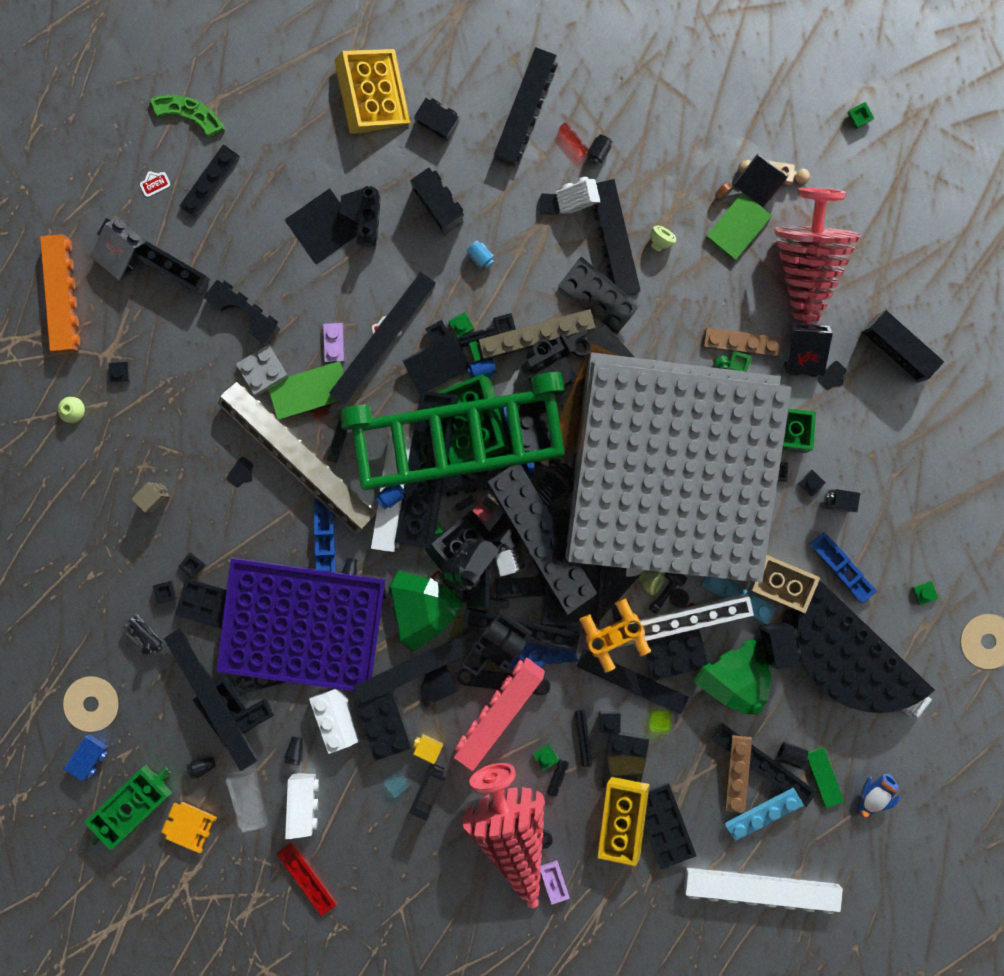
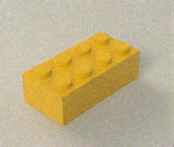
[598,777,649,866]

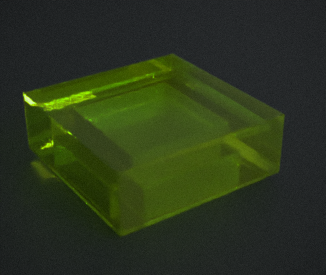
[650,710,671,731]

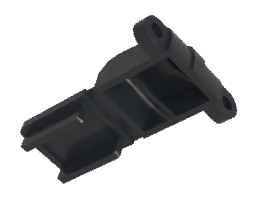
[440,513,519,590]

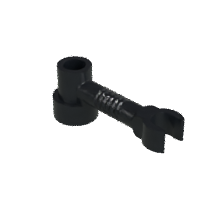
[649,572,688,614]

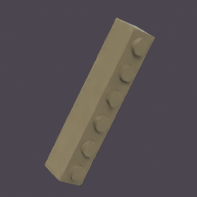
[479,309,596,360]

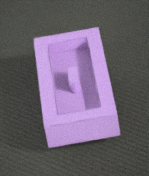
[323,323,345,363]
[541,860,570,904]

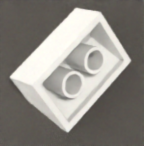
[309,689,367,754]
[285,773,319,839]

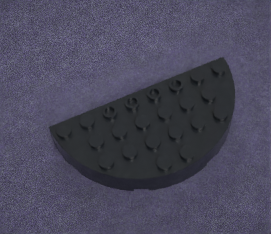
[796,580,935,713]

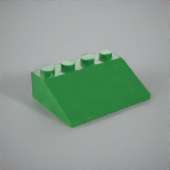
[437,374,511,464]

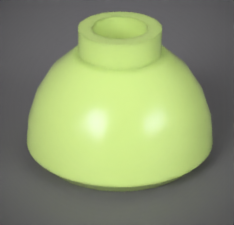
[651,226,676,252]
[57,397,85,423]
[639,571,665,595]

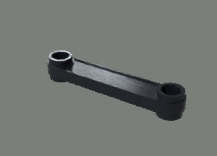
[457,668,551,695]

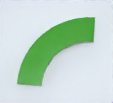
[149,95,225,138]

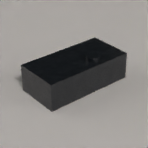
[862,310,944,383]

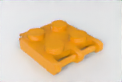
[161,802,217,853]

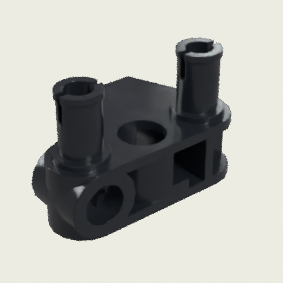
[340,186,381,247]

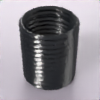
[777,742,808,769]

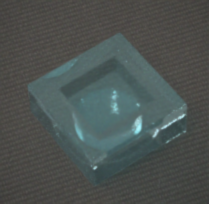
[383,770,410,798]

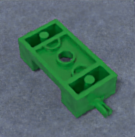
[84,765,173,851]

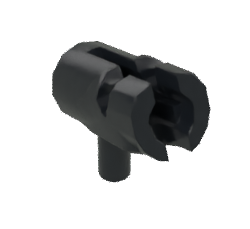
[123,614,164,655]

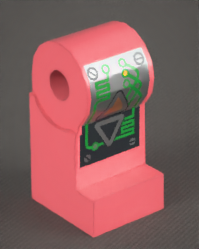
[473,491,499,522]

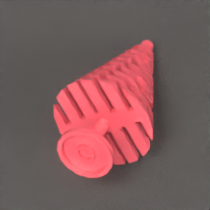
[774,188,861,325]
[462,763,545,909]

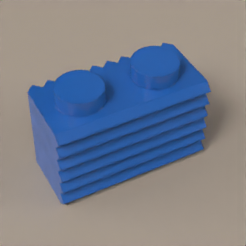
[64,734,108,782]

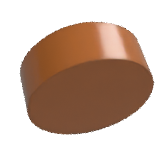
[715,182,734,201]

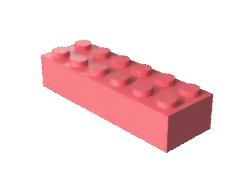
[454,657,545,771]

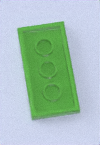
[269,361,344,420]

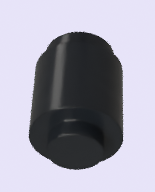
[586,134,612,165]

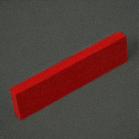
[276,841,337,917]

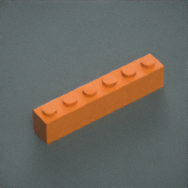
[40,234,81,353]

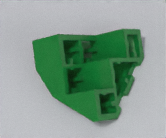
[389,571,464,651]
[693,639,771,715]

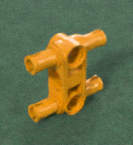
[579,598,651,673]

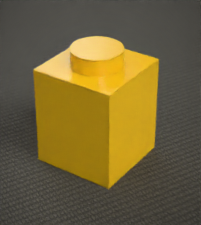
[412,734,443,764]

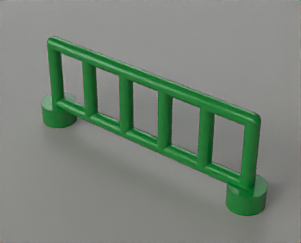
[339,372,565,490]

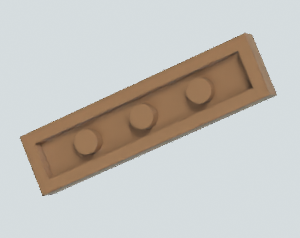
[703,328,783,357]
[725,735,752,813]

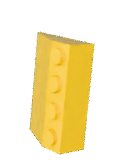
[334,49,410,134]

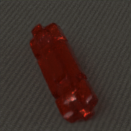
[559,122,589,156]

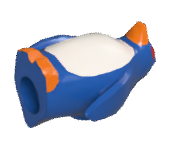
[857,774,901,818]

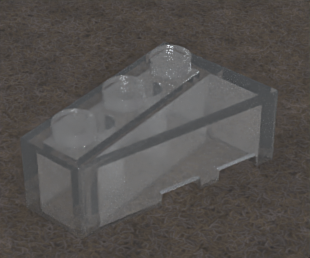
[225,767,268,833]

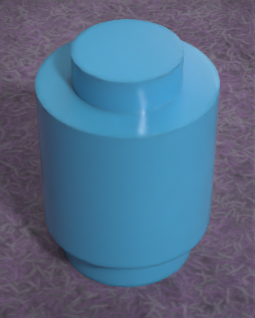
[466,240,494,269]

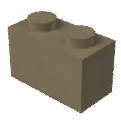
[132,482,170,513]

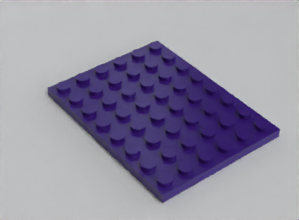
[217,557,386,692]

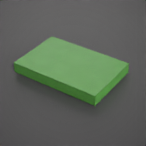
[706,192,772,260]

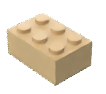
[748,555,820,613]

